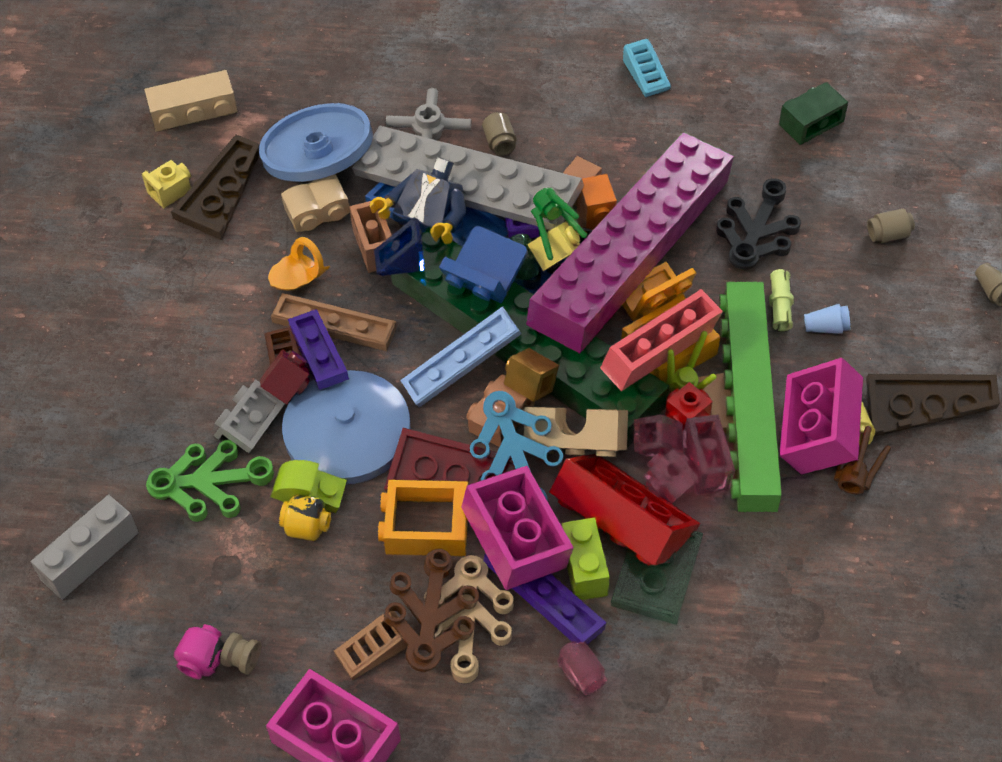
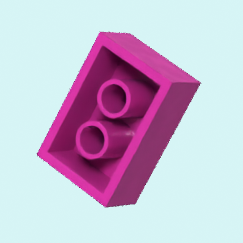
[779,358,863,475]
[461,466,574,590]
[266,669,401,762]

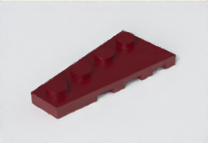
[384,428,528,492]

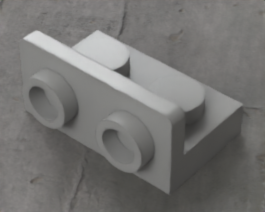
[214,379,285,453]

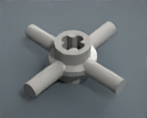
[386,88,471,140]

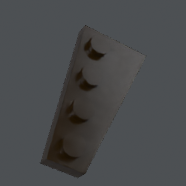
[171,134,260,240]
[866,374,1000,437]

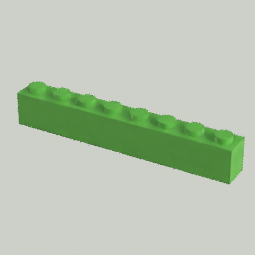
[719,282,781,512]

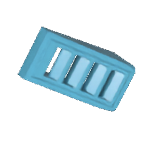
[623,39,671,97]

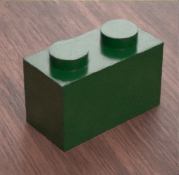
[779,82,848,145]

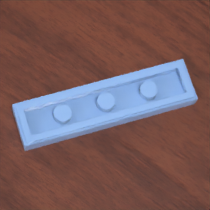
[400,307,522,407]

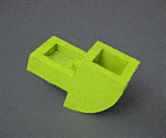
[270,460,347,513]

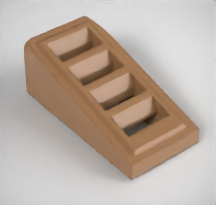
[334,611,408,680]

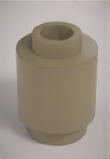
[482,112,517,155]
[867,208,915,243]

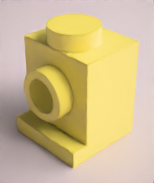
[141,160,191,209]

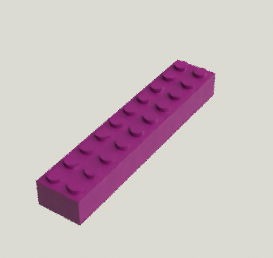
[526,132,734,353]

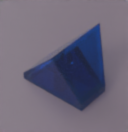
[374,217,425,276]

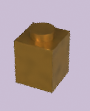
[504,348,559,402]

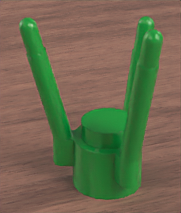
[531,187,587,260]

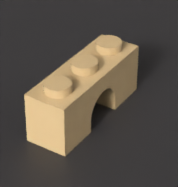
[524,407,628,457]

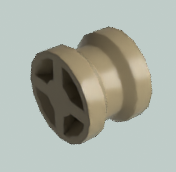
[220,632,261,675]

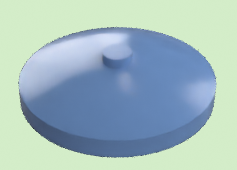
[259,103,373,182]
[282,370,411,485]

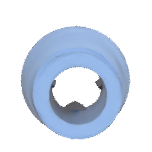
[804,304,850,334]

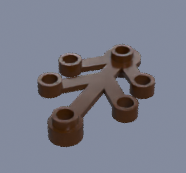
[384,549,479,672]

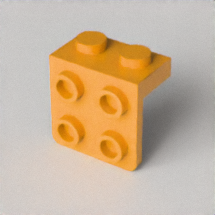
[622,261,697,322]

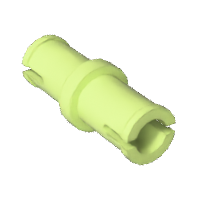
[769,269,794,331]

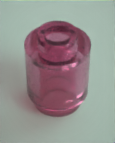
[557,641,607,695]

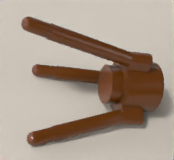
[834,426,891,495]

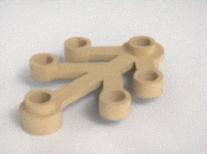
[424,555,514,683]

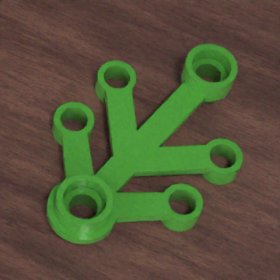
[146,440,274,522]

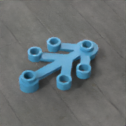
[470,391,563,501]

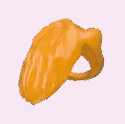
[268,237,330,291]

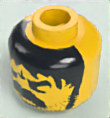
[279,495,331,541]

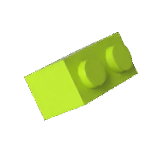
[561,517,610,600]

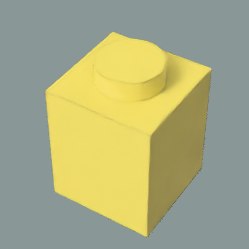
[527,221,580,271]

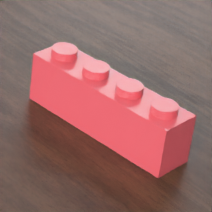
[600,289,723,391]

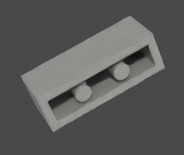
[30,494,139,600]

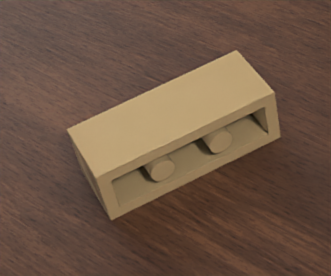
[144,70,237,132]

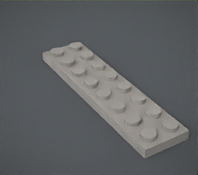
[352,126,584,230]

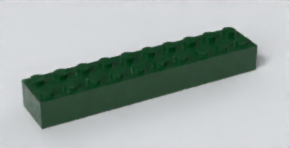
[390,227,669,448]

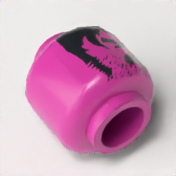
[174,624,225,679]

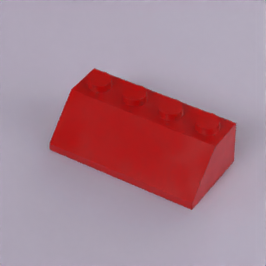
[549,453,700,566]

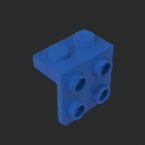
[439,226,528,303]

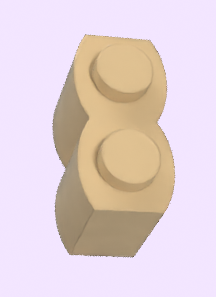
[281,174,350,232]

